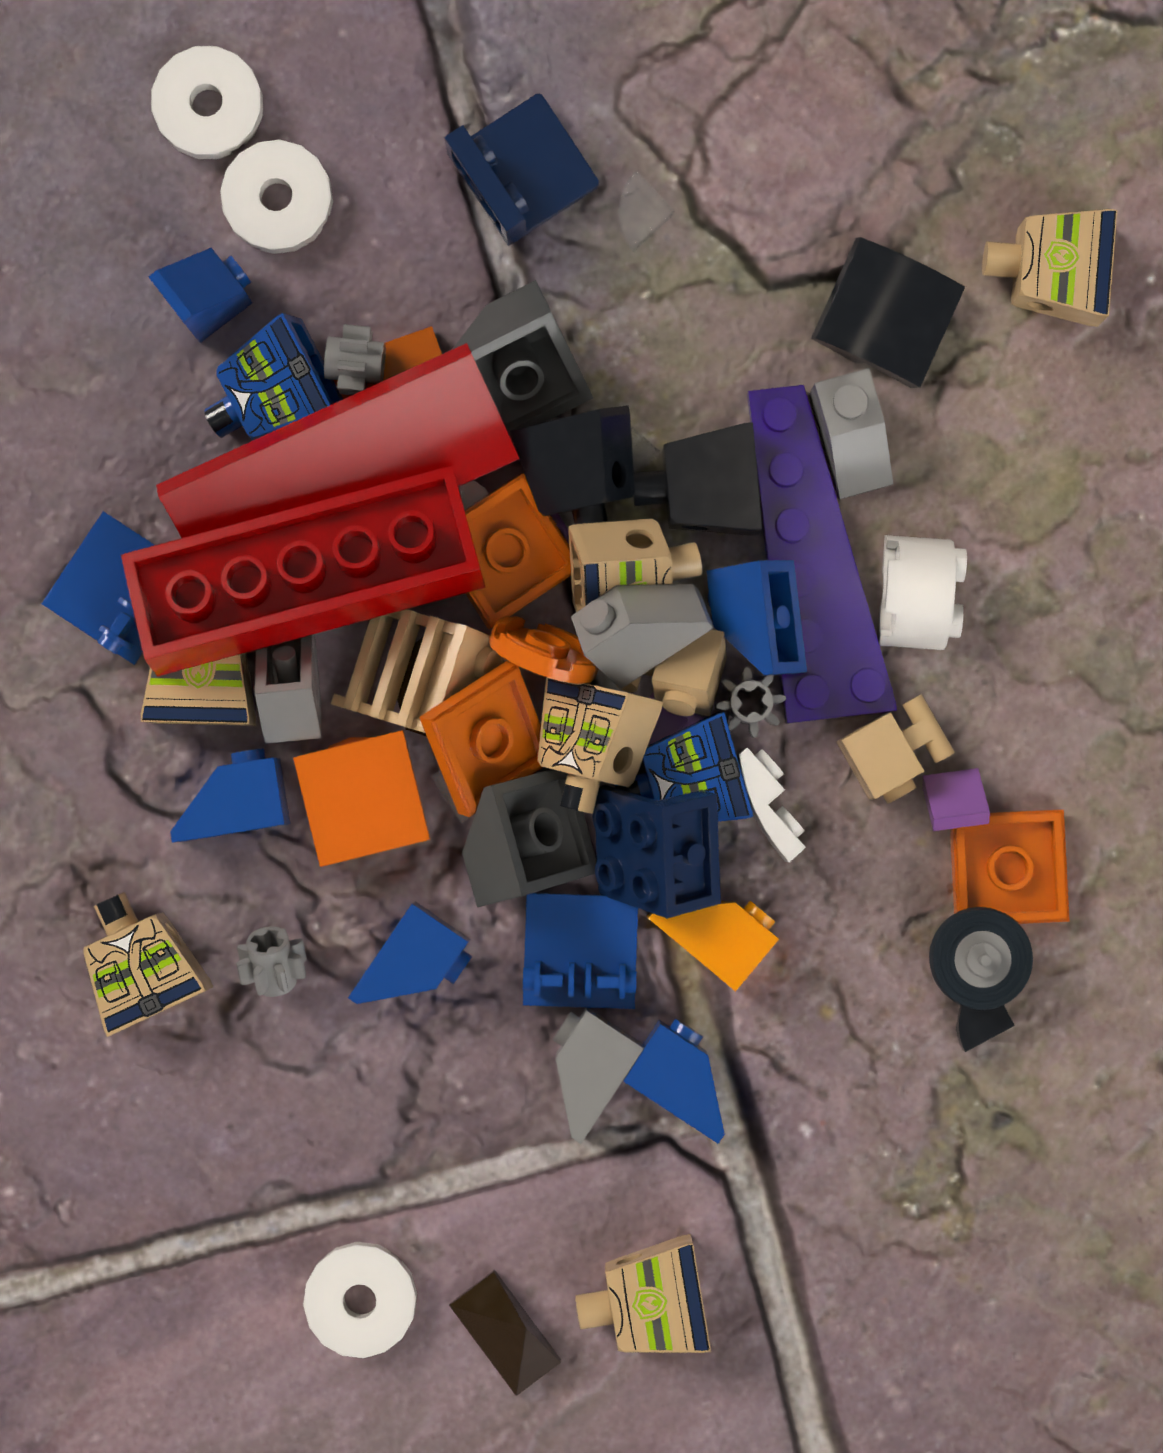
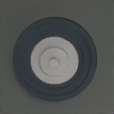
[929,907,1033,1010]

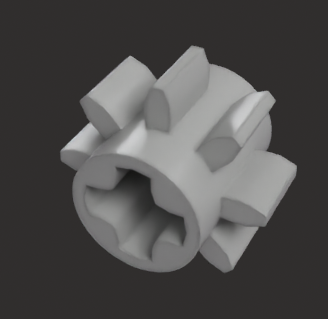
[324,324,386,395]
[715,667,786,738]
[236,926,307,997]

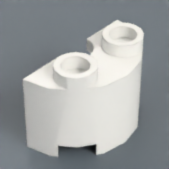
[878,535,967,650]

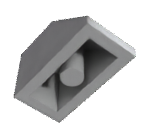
[809,368,893,500]
[571,584,714,689]
[255,634,322,744]
[553,1007,644,1144]

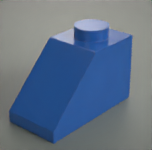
[148,247,253,343]
[706,560,807,676]
[170,748,291,843]
[348,902,472,1004]
[623,1018,725,1144]

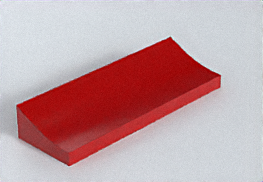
[156,343,520,538]
[121,465,486,677]

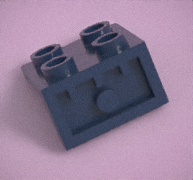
[444,93,599,246]
[592,785,721,918]

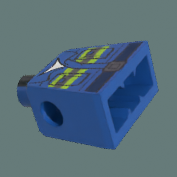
[204,313,343,440]
[614,712,754,822]

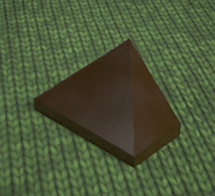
[449,1270,561,1396]

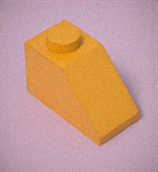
[647,900,779,992]

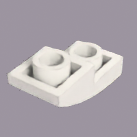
[737,748,806,862]

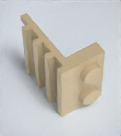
[331,609,503,733]

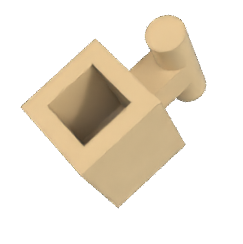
[616,629,727,716]
[836,694,955,804]

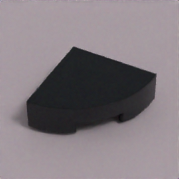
[956,1005,1015,1052]

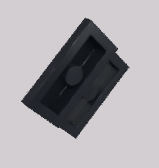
[811,237,965,388]

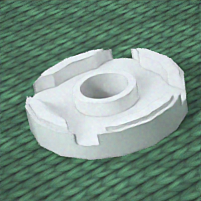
[151,46,263,159]
[220,140,333,254]
[303,1242,417,1358]

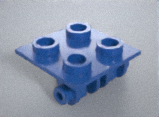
[41,511,155,665]
[523,893,638,1009]

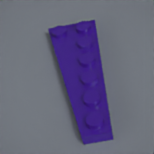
[747,385,897,724]

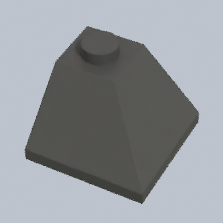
[453,280,593,439]
[462,769,597,908]

